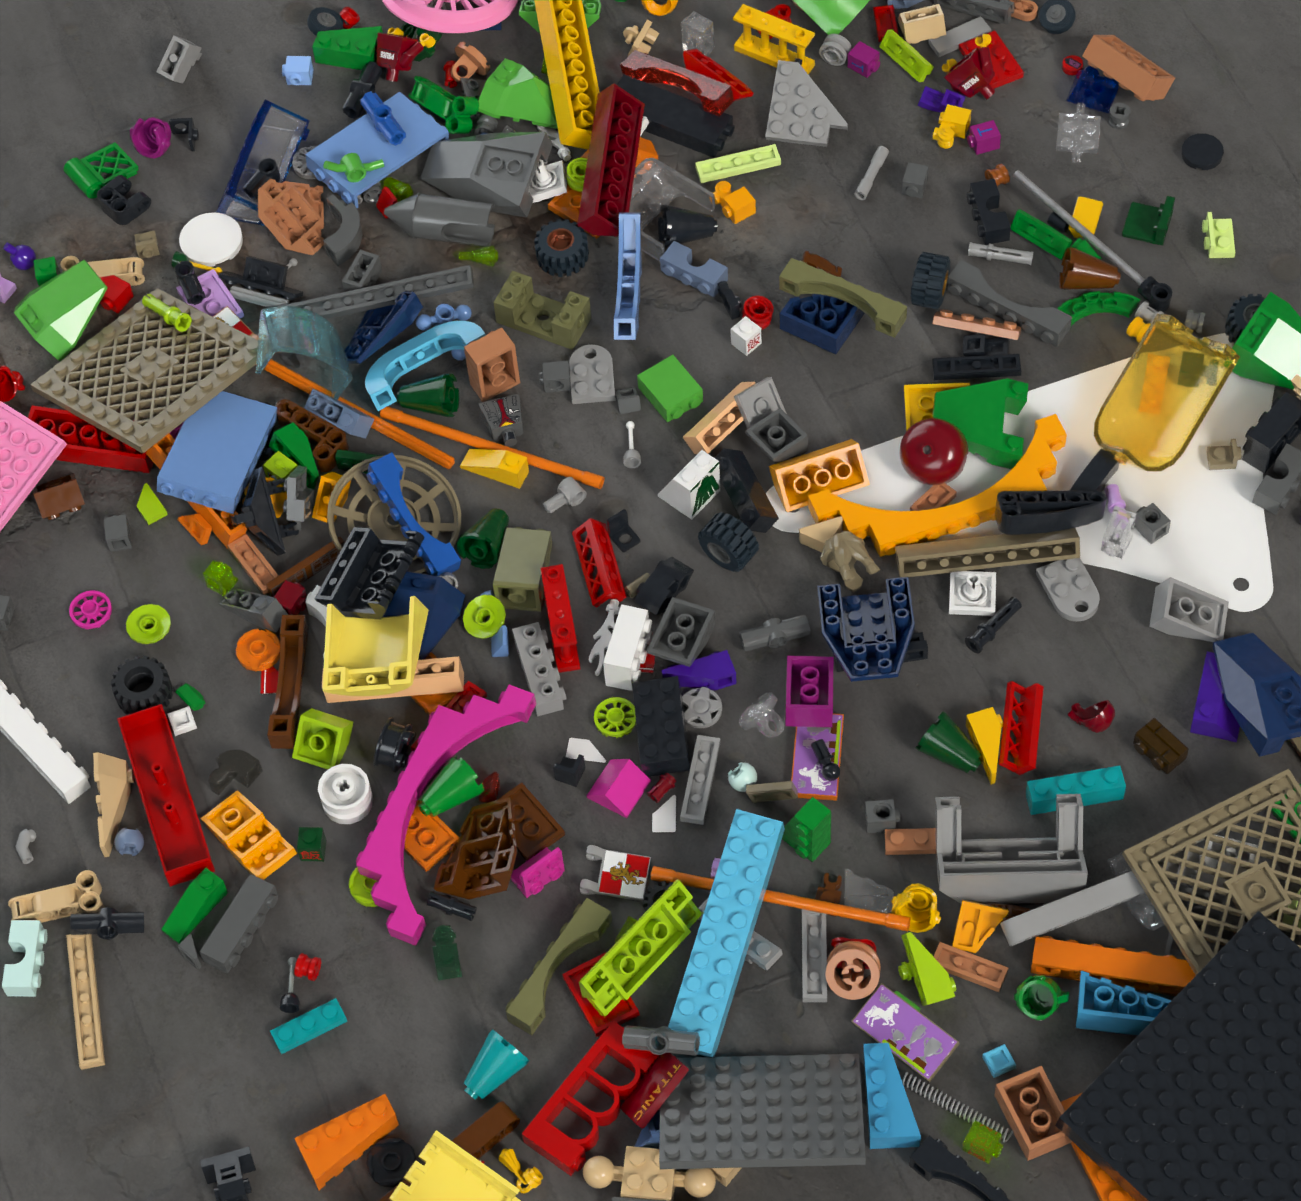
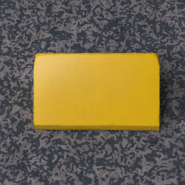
[1069,197,1103,238]

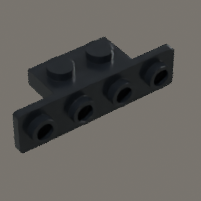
[219,256,303,300]

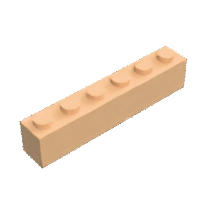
[322,656,464,703]

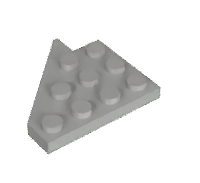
[765,60,848,147]

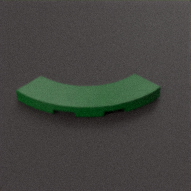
[1057,291,1140,326]

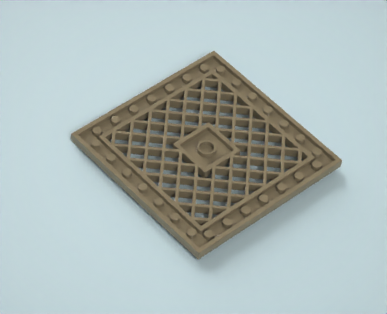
[30,288,271,453]
[1122,769,1301,975]

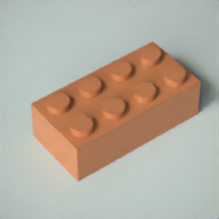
[1082,35,1175,101]

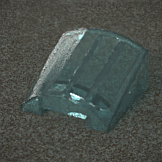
[256,306,353,400]

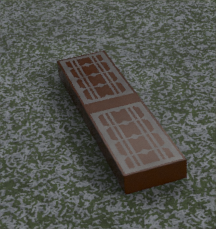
[266,537,345,597]

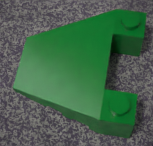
[932,378,1028,469]

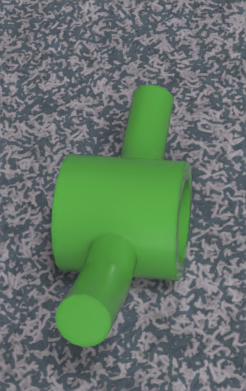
[323,153,384,183]

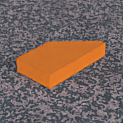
[177,513,212,545]

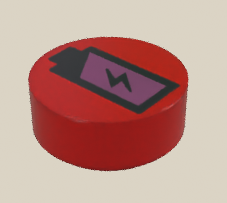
[1062,55,1083,76]

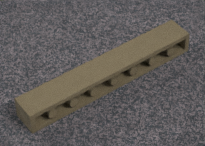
[895,528,1080,578]

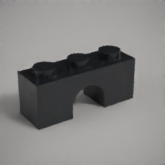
[966,179,1011,245]

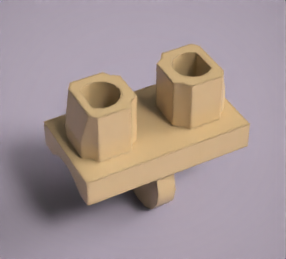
[623,19,659,59]

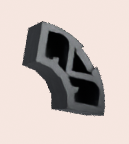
[634,557,694,615]

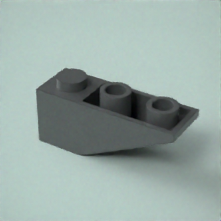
[219,587,288,632]

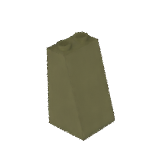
[493,527,552,612]

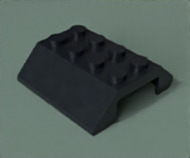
[315,527,424,620]

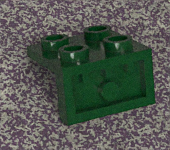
[1122,196,1175,246]

